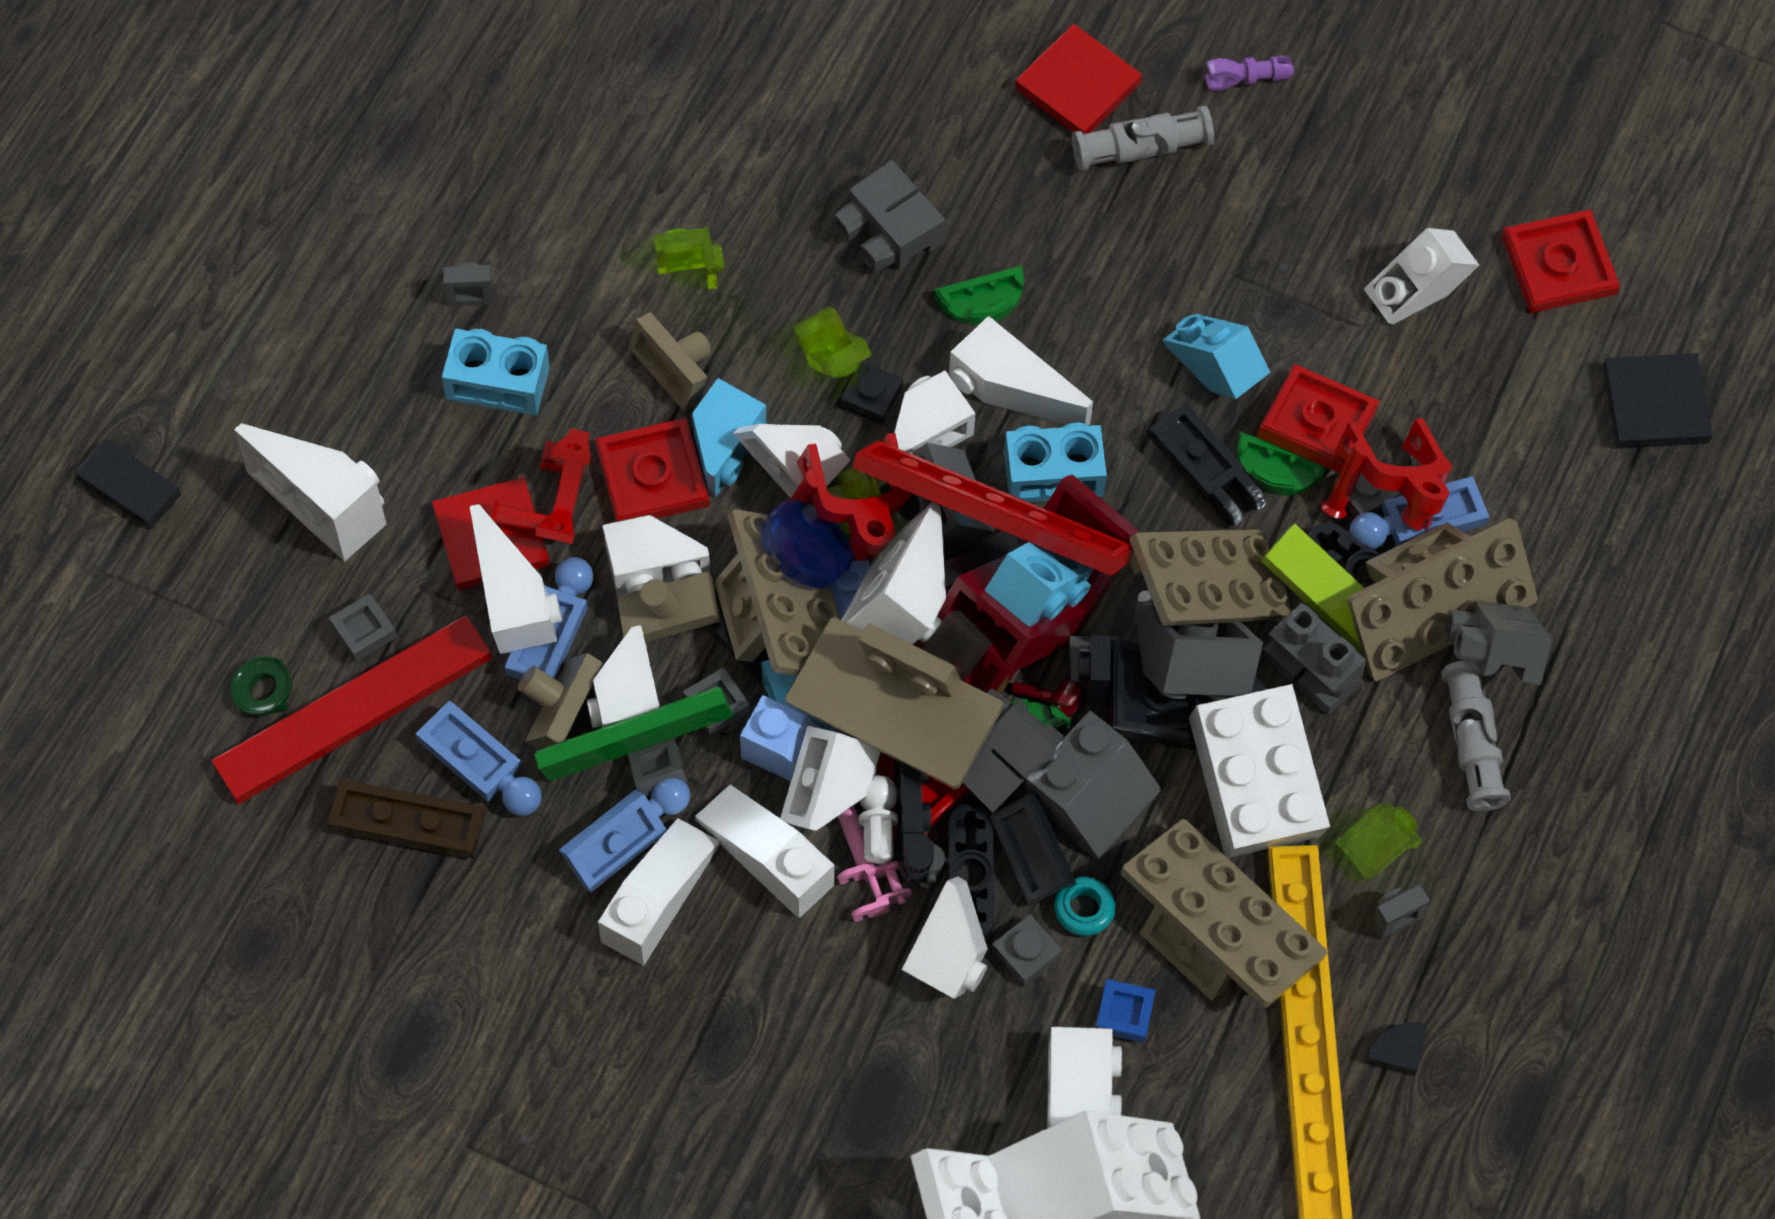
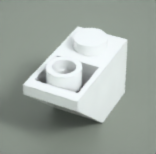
[1364,228,1480,324]
[603,515,710,596]

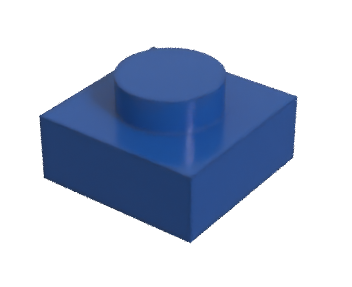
[1096,979,1156,1043]

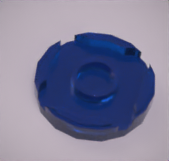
[761,500,853,588]

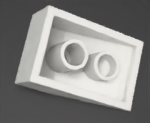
[234,423,386,562]
[841,502,946,645]

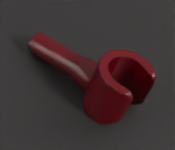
[1012,680,1083,717]

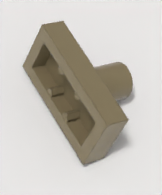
[628,312,711,412]
[617,571,721,642]
[518,653,603,750]

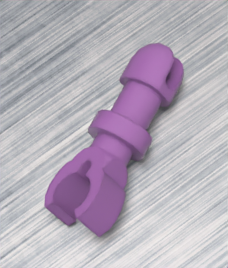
[1205,56,1294,90]

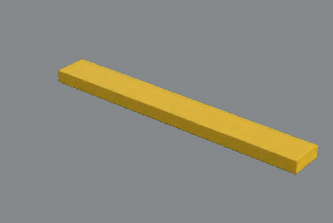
[1267,845,1352,1219]

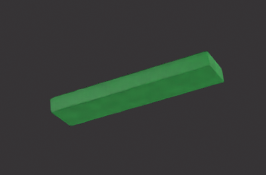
[534,687,734,782]

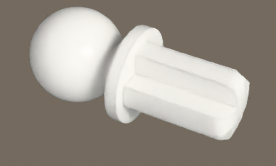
[858,775,898,864]

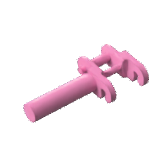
[837,805,912,922]

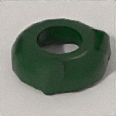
[230,656,293,717]

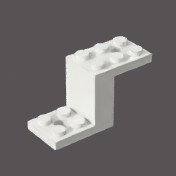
[911,1110,1200,1219]

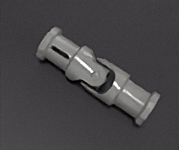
[1072,106,1214,171]
[1441,660,1511,811]

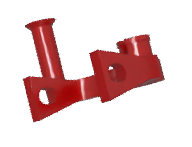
[1321,418,1452,531]
[491,428,591,544]
[779,433,910,561]

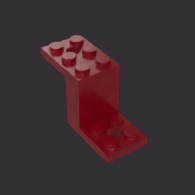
[914,474,1140,694]

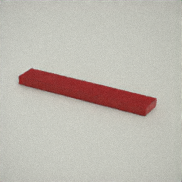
[852,440,1133,576]
[211,615,492,805]

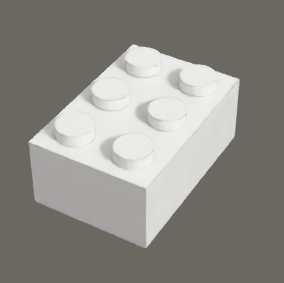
[1189,684,1330,858]

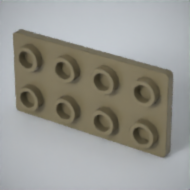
[714,509,841,676]
[1347,518,1538,681]
[1130,529,1292,626]
[785,617,1004,789]
[1121,819,1327,1007]

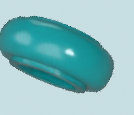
[1054,877,1116,937]

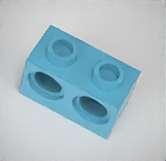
[442,329,550,416]
[1004,422,1107,502]
[984,542,1094,627]

